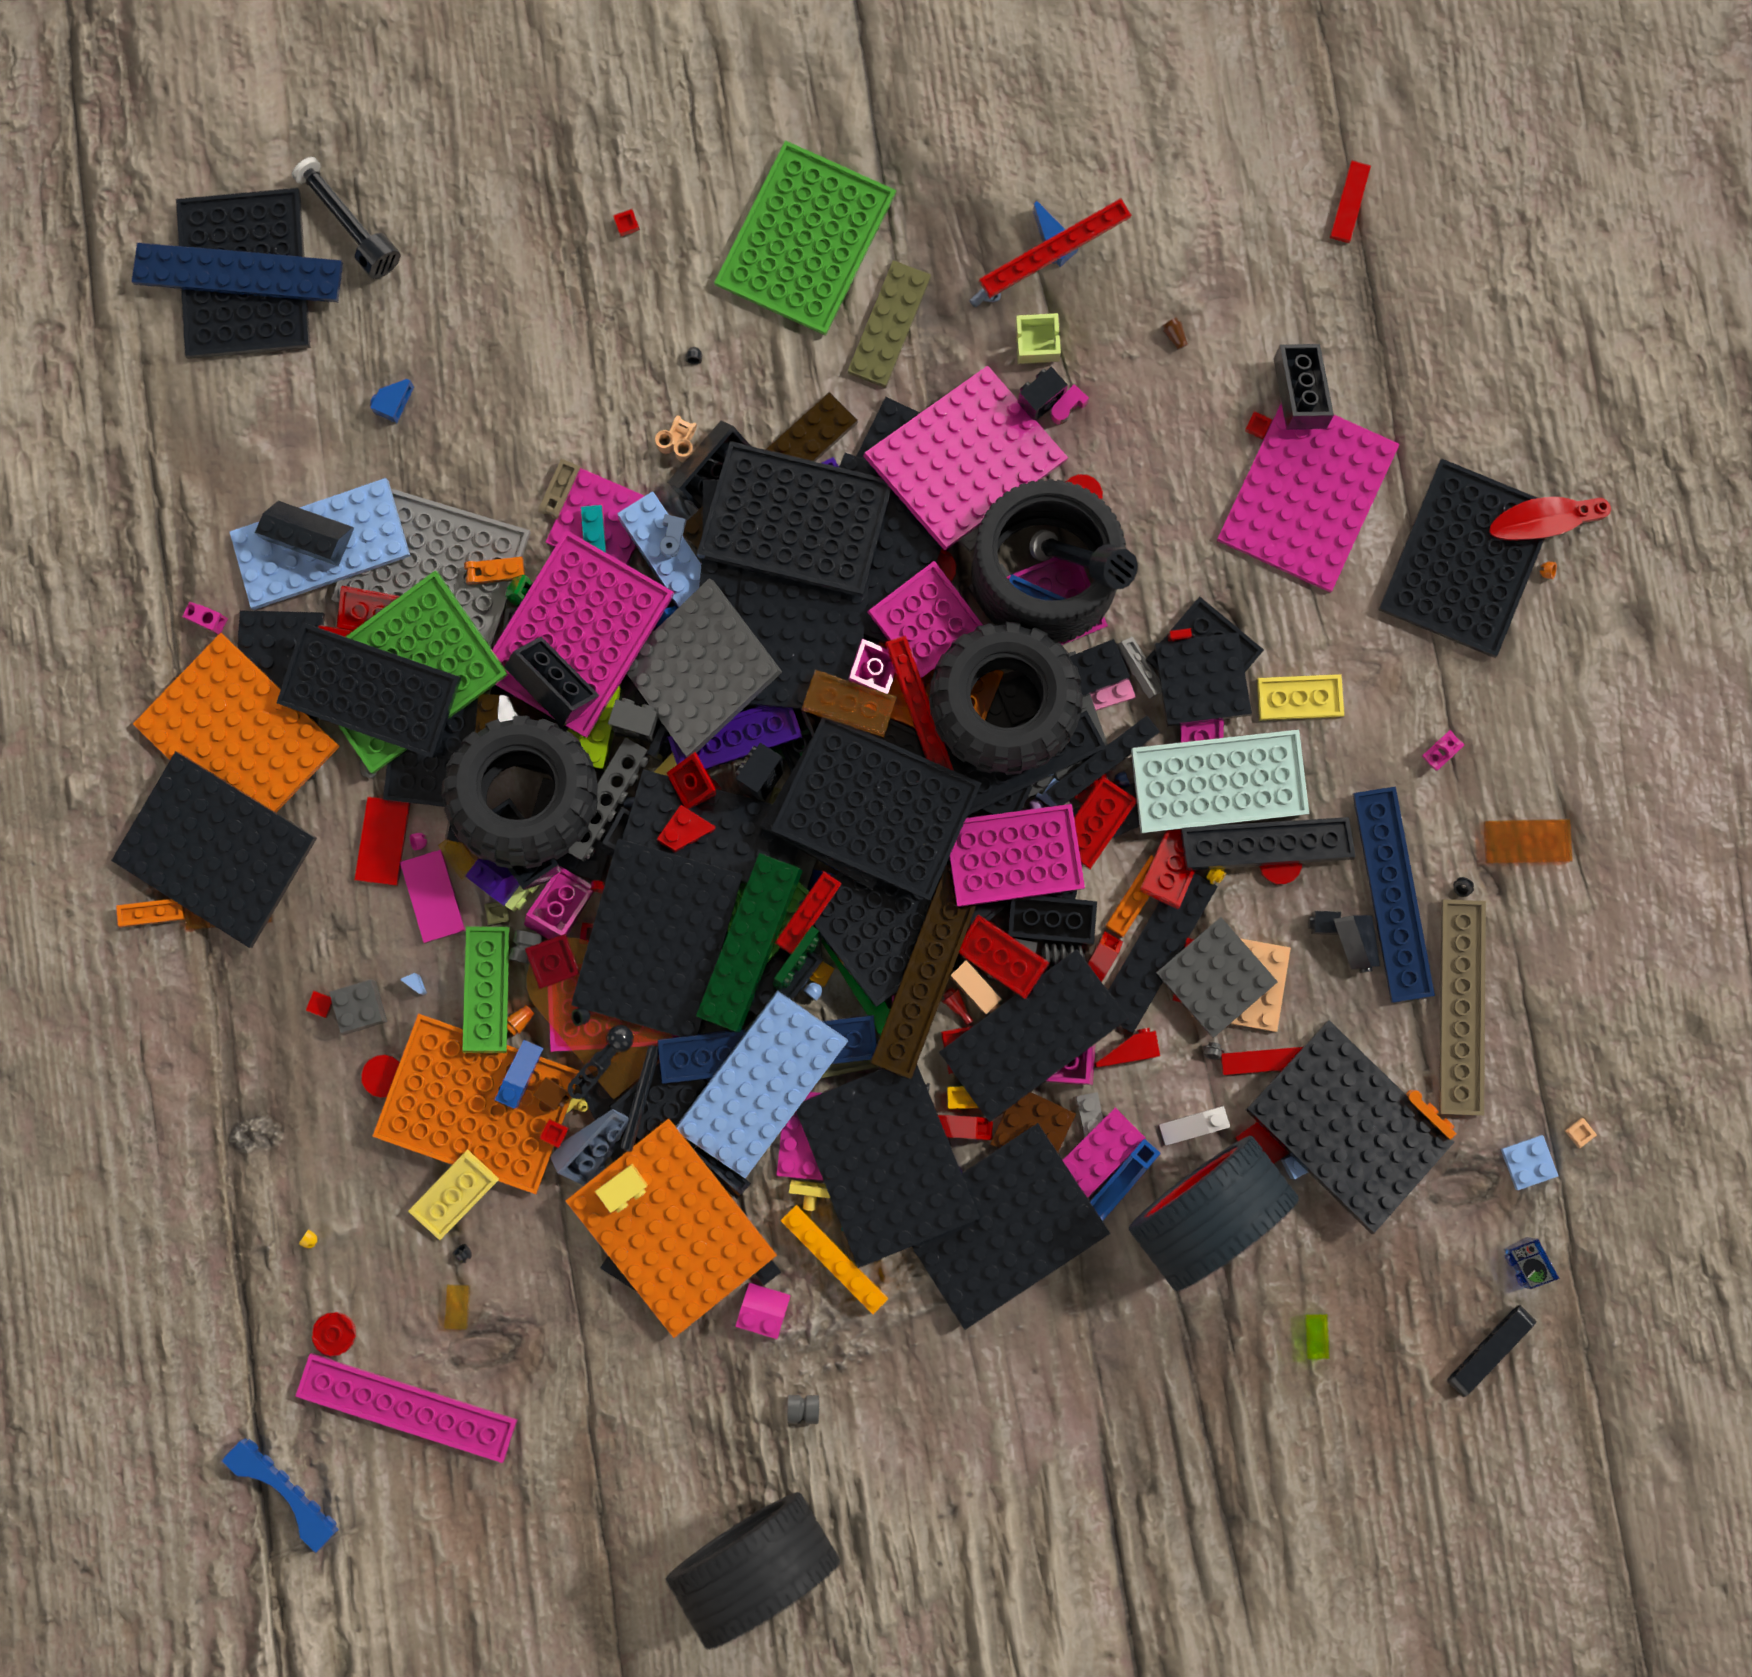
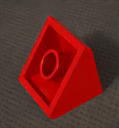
[666,752,716,809]

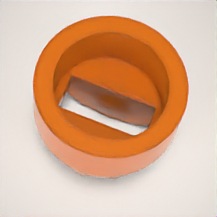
[1540,562,1557,579]

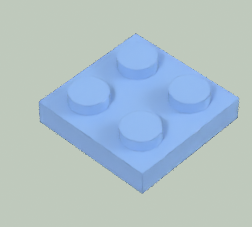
[1501,1135,1558,1190]

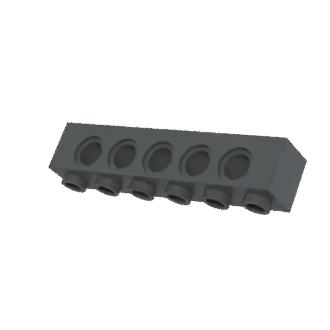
[568,737,650,862]

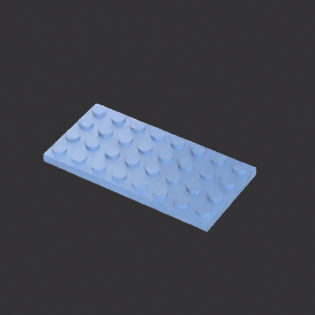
[230,478,410,610]
[676,990,848,1178]

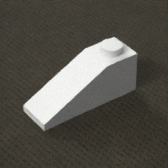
[1159,1106,1230,1146]

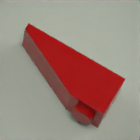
[1094,1028,1160,1068]

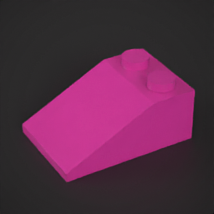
[524,866,593,939]
[1046,1044,1096,1086]

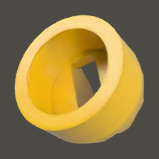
[299,1229,318,1249]

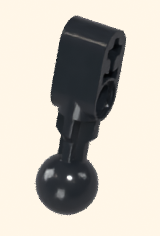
[568,1025,634,1099]

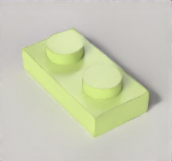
[505,885,539,912]

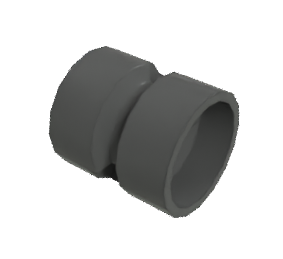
[509,930,543,964]
[788,1395,819,1424]

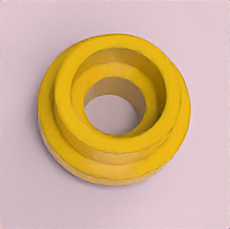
[1207,868,1226,885]

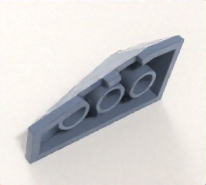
[550,1109,629,1186]

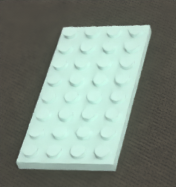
[1131,730,1309,833]

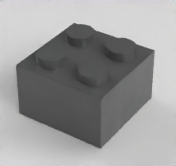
[608,698,660,742]
[329,980,387,1034]

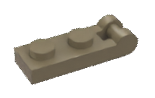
[538,459,581,519]

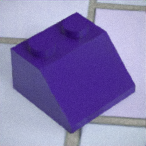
[465,859,520,906]

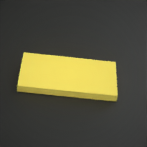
[1256,674,1344,721]
[408,1150,499,1240]

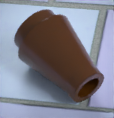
[1162,317,1188,350]

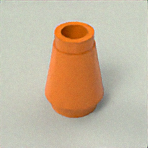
[507,1005,534,1036]

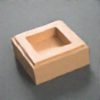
[1565,1118,1597,1148]

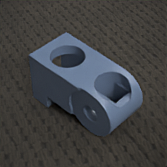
[660,514,686,558]

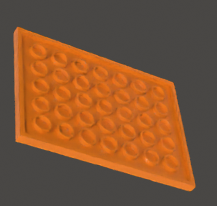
[133,633,340,813]
[372,1013,580,1194]
[566,1118,777,1338]

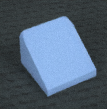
[400,973,427,995]

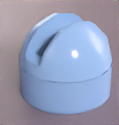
[803,982,822,1001]

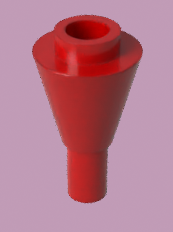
[941,988,973,1025]

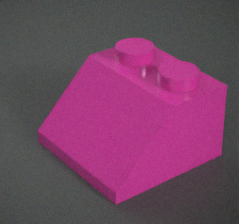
[848,639,895,699]
[735,1283,791,1339]

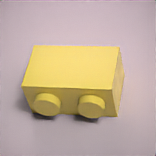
[595,1164,648,1213]

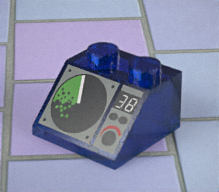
[1504,1237,1559,1289]

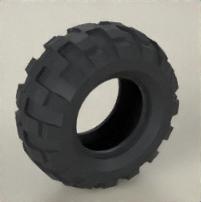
[929,621,1083,775]
[442,716,598,868]

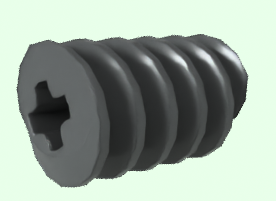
[1041,941,1085,969]

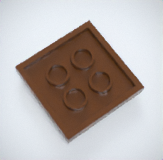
[990,1092,1076,1152]

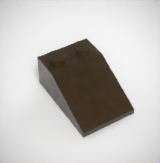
[475,694,545,733]

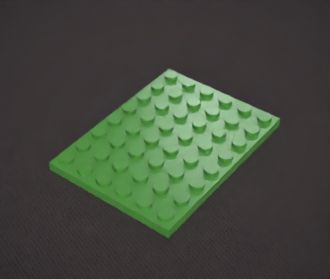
[714,140,896,336]
[338,571,509,774]

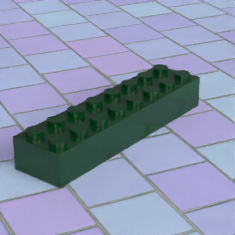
[696,853,803,1032]

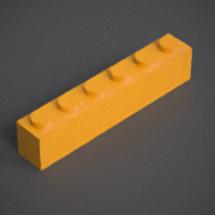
[781,1205,888,1314]

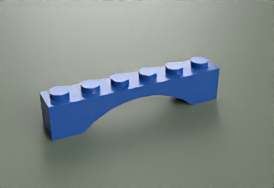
[1091,1139,1161,1221]
[221,1438,339,1553]

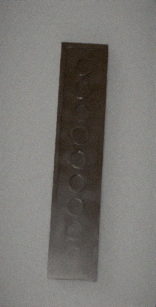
[683,392,858,551]
[870,863,977,1080]

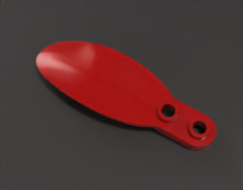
[1490,497,1611,540]

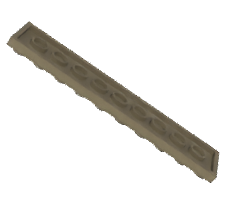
[1439,899,1486,1116]

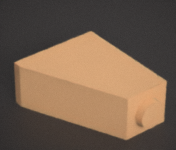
[950,961,1001,1015]

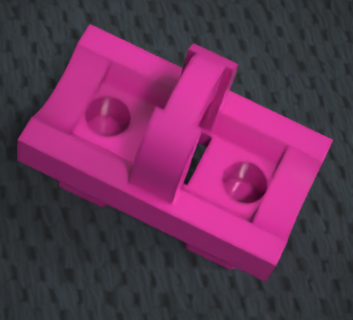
[1422,730,1465,771]

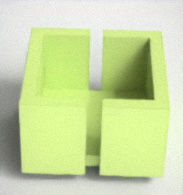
[1015,313,1061,364]

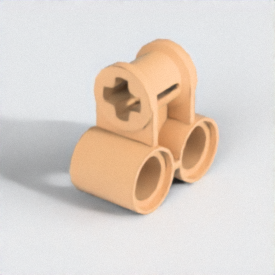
[655,415,697,462]

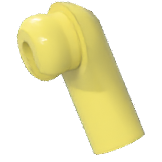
[566,1098,589,1114]

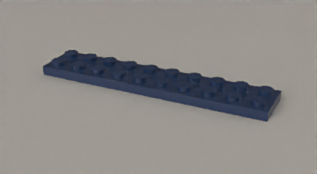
[132,243,343,303]
[1352,786,1435,1003]
[658,1015,877,1083]

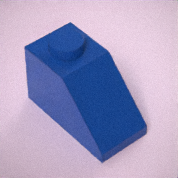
[370,379,414,423]

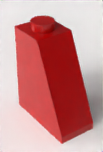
[1087,931,1123,982]
[938,1115,993,1140]

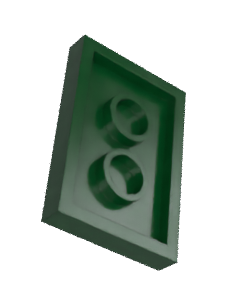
[773,926,819,992]

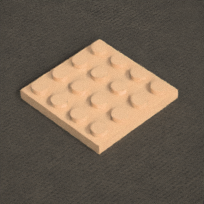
[1191,938,1291,1032]

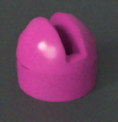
[409,833,427,851]

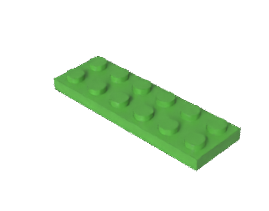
[462,926,509,1053]

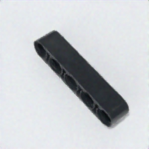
[1447,1305,1536,1397]

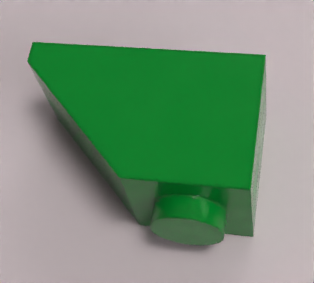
[505,574,533,607]

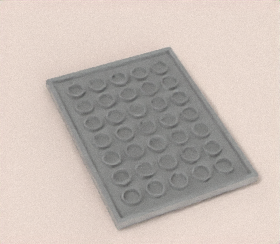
[331,489,531,649]

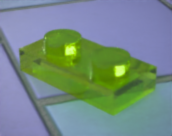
[1304,1314,1330,1359]

